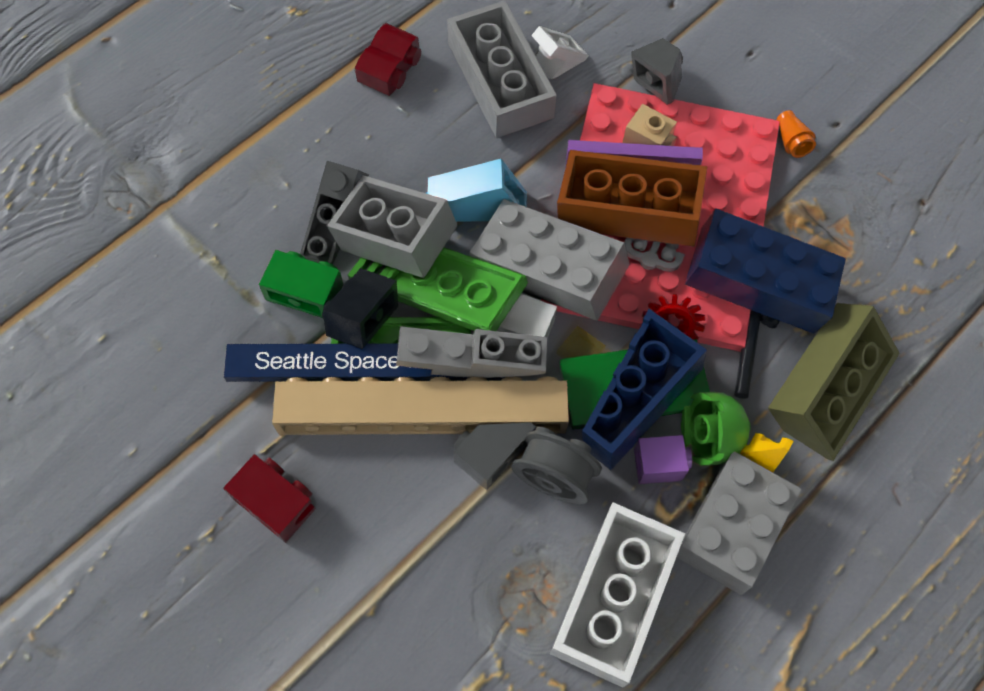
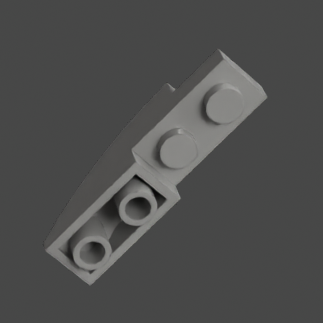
[396,326,547,378]

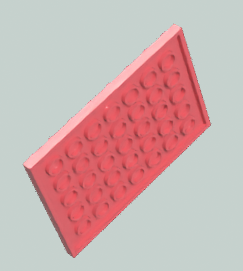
[541,83,780,352]

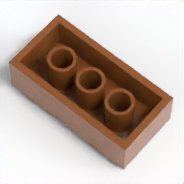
[557,150,707,247]

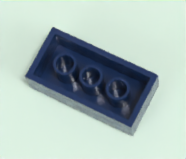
[685,208,846,334]

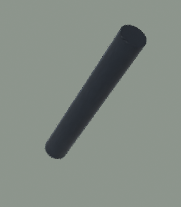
[734,310,761,399]

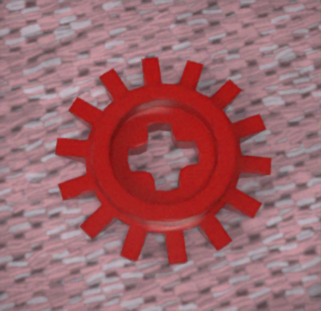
[642,294,706,340]

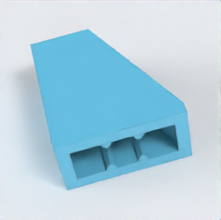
[426,159,527,222]

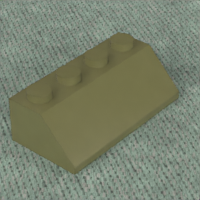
[768,303,900,461]

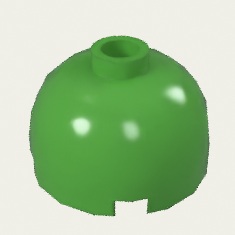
[681,392,751,466]

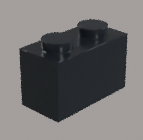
[322,268,398,349]

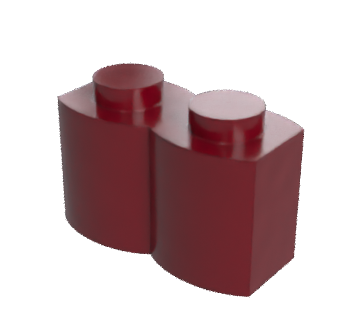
[355,23,422,96]

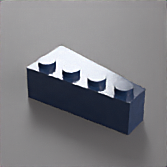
[582,309,707,470]

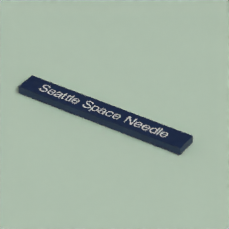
[224,343,505,382]

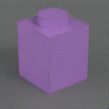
[634,435,692,484]

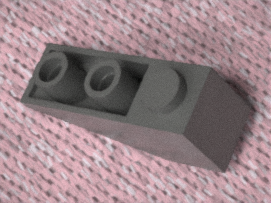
[300,161,369,264]

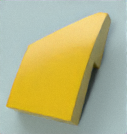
[740,433,794,472]

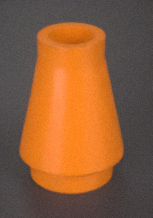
[776,110,816,158]

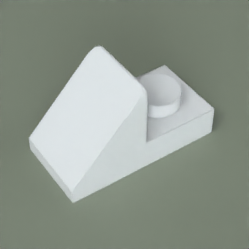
[532,26,589,79]

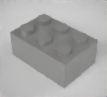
[327,175,458,278]
[676,452,801,595]

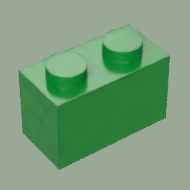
[259,250,344,318]

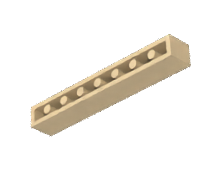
[272,376,569,435]

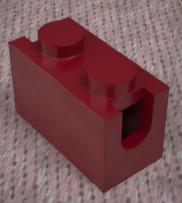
[223,454,316,543]

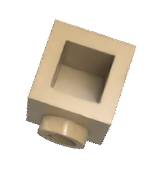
[622,104,677,146]

